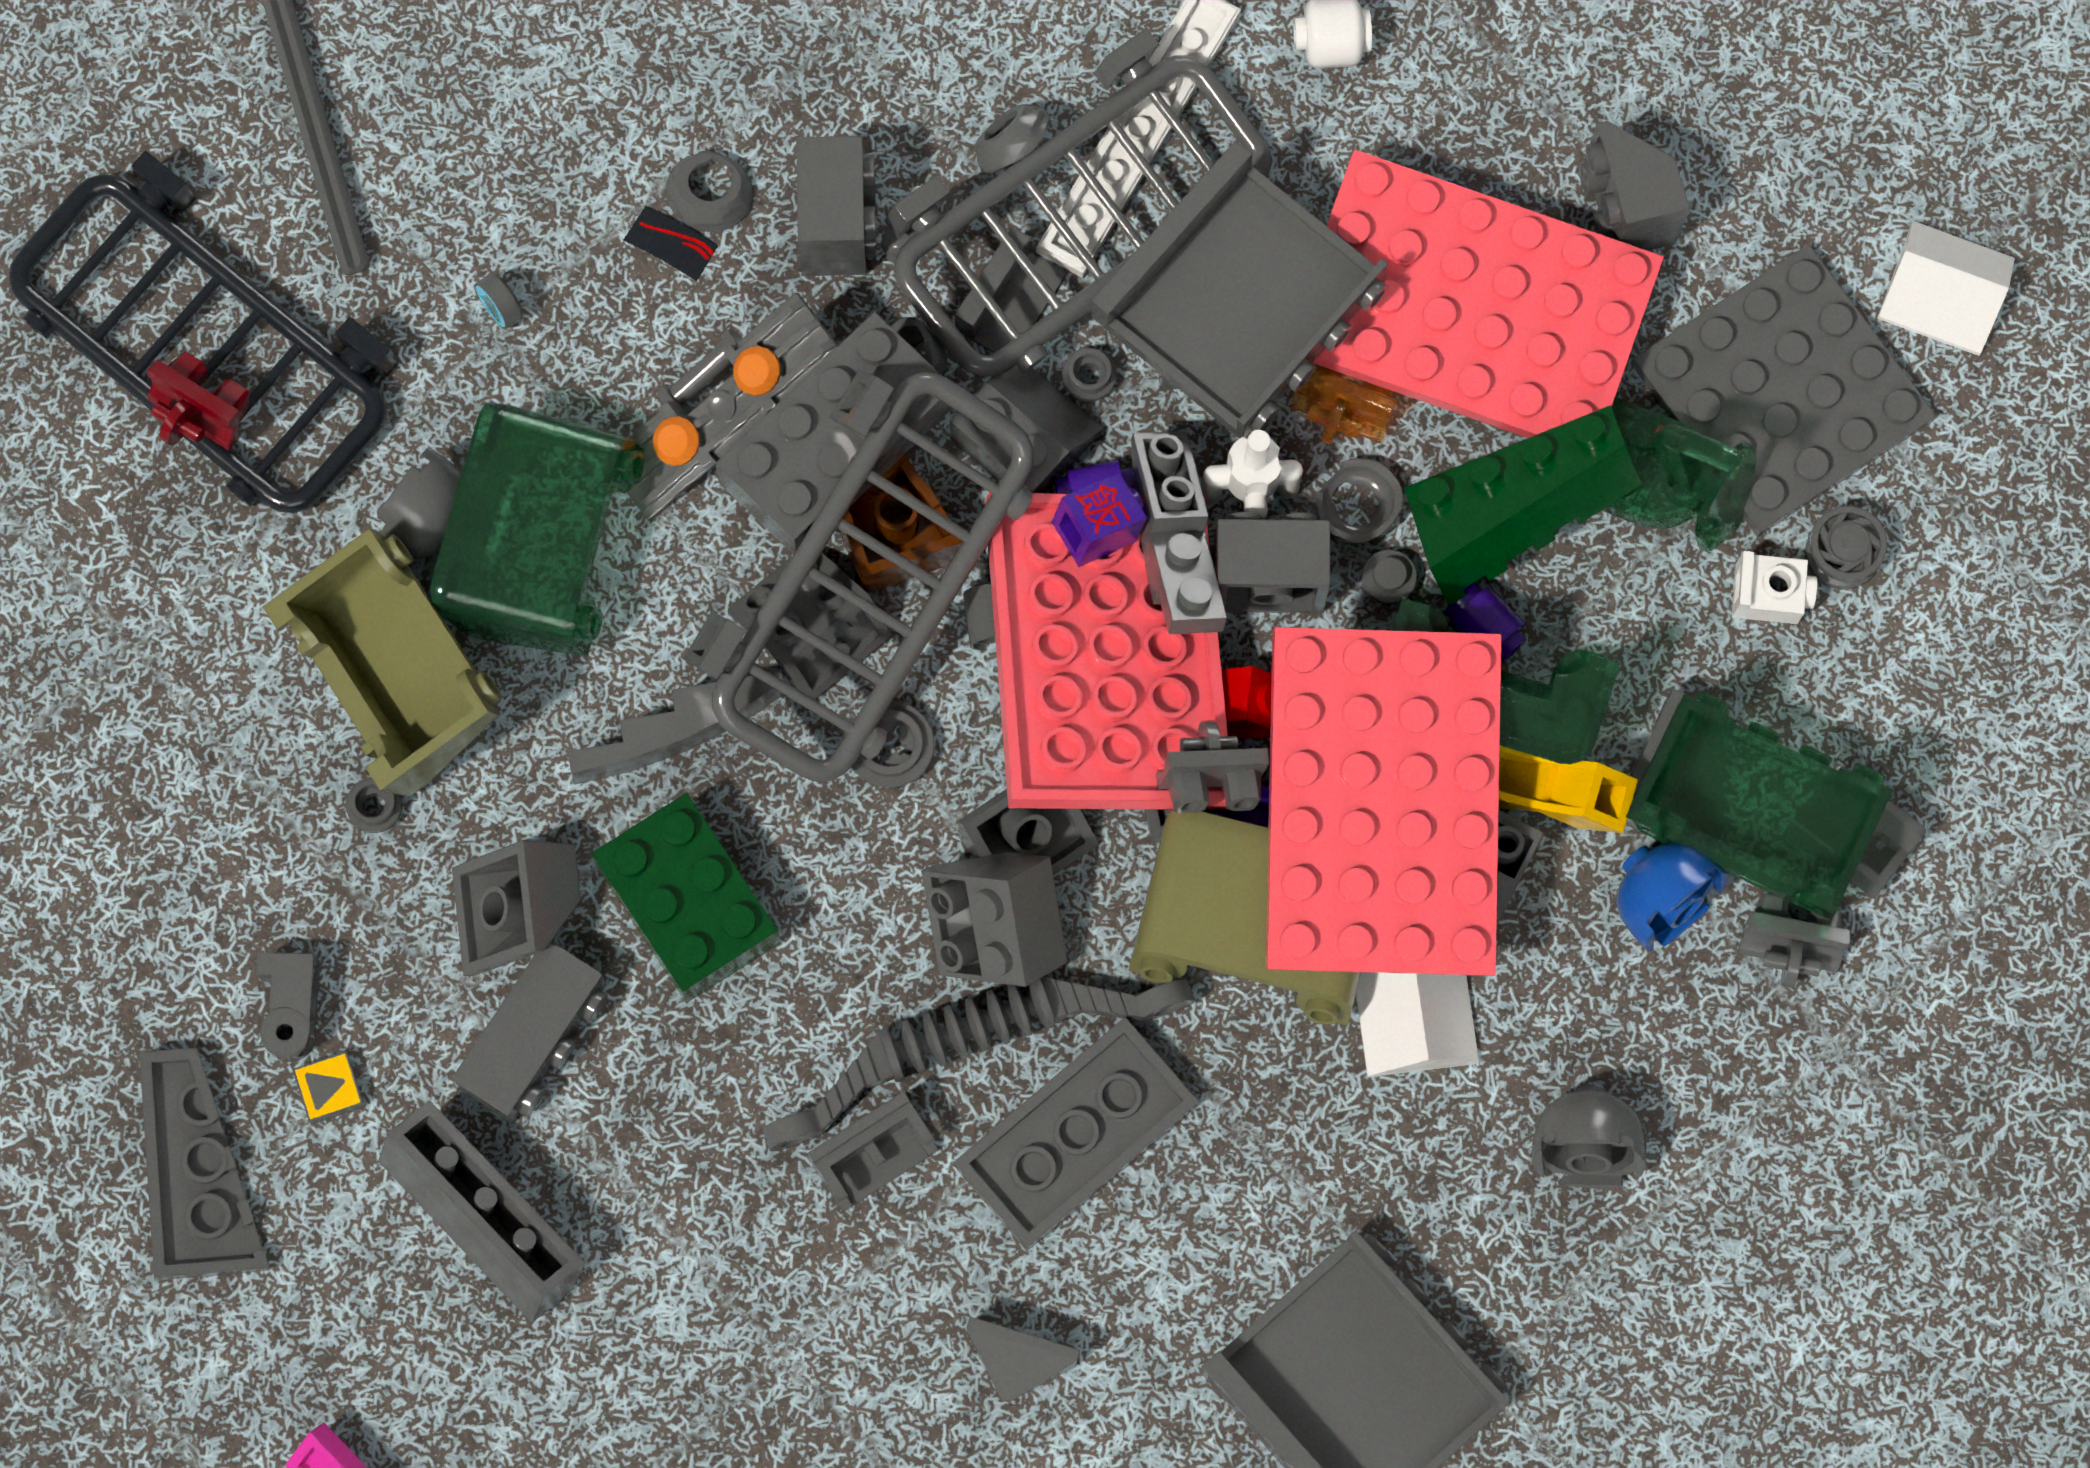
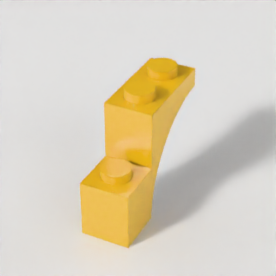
[1498,742,1638,833]

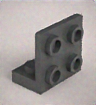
[727,553,892,699]

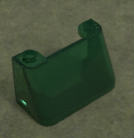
[431,402,644,657]
[1392,595,1620,765]

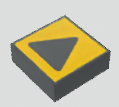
[292,1051,365,1125]

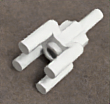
[1201,429,1303,520]

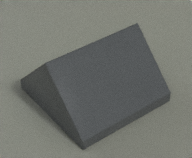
[958,788,1099,875]

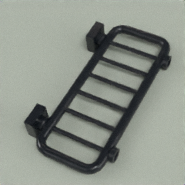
[9,150,399,513]

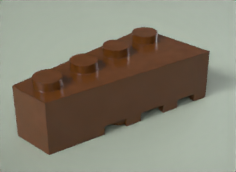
[839,453,963,593]

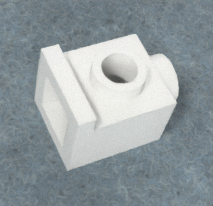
[1732,551,1817,624]

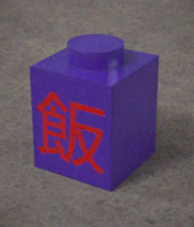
[1051,473,1147,567]

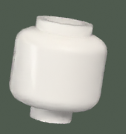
[1293,0,1372,68]

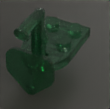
[1601,397,1757,552]

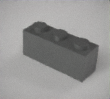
[451,942,608,1124]

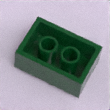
[592,792,780,1004]

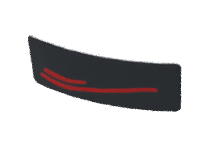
[623,206,718,281]

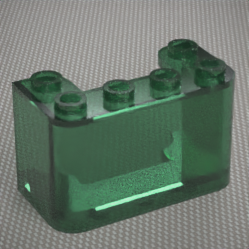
[1626,691,1893,920]

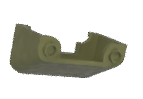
[263,528,502,797]
[1128,810,1361,1025]

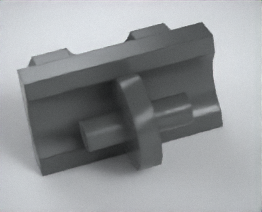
[1156,720,1270,814]
[1738,893,1851,988]

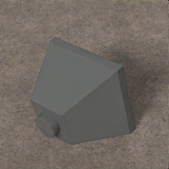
[452,840,581,976]

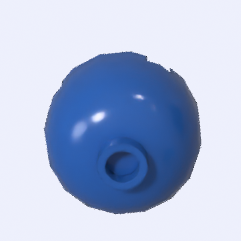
[1616,841,1729,952]

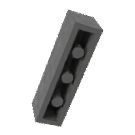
[378,1100,585,1323]

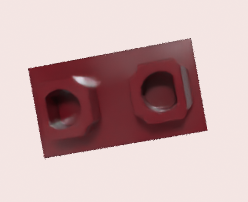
[147,351,249,451]

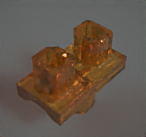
[1290,364,1397,445]

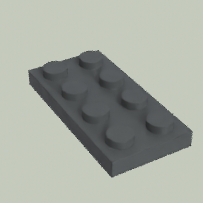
[953,1017,1199,1251]

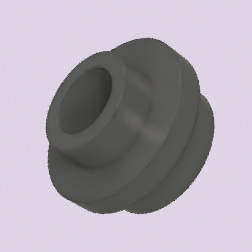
[1062,347,1117,402]
[346,777,403,833]

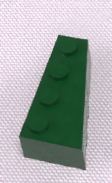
[1404,405,1643,606]

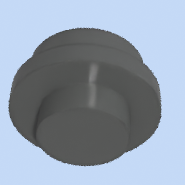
[1361,550,1417,605]

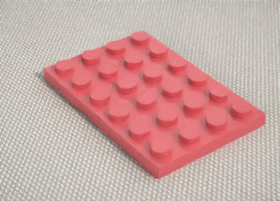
[1313,149,1664,438]
[985,492,1229,810]
[1265,627,1501,976]

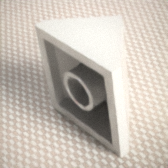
[1877,221,2015,356]
[1356,973,1479,1077]

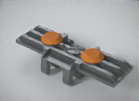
[603,292,839,520]

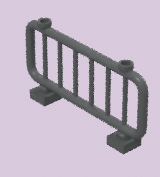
[884,27,1272,377]
[683,370,1034,782]

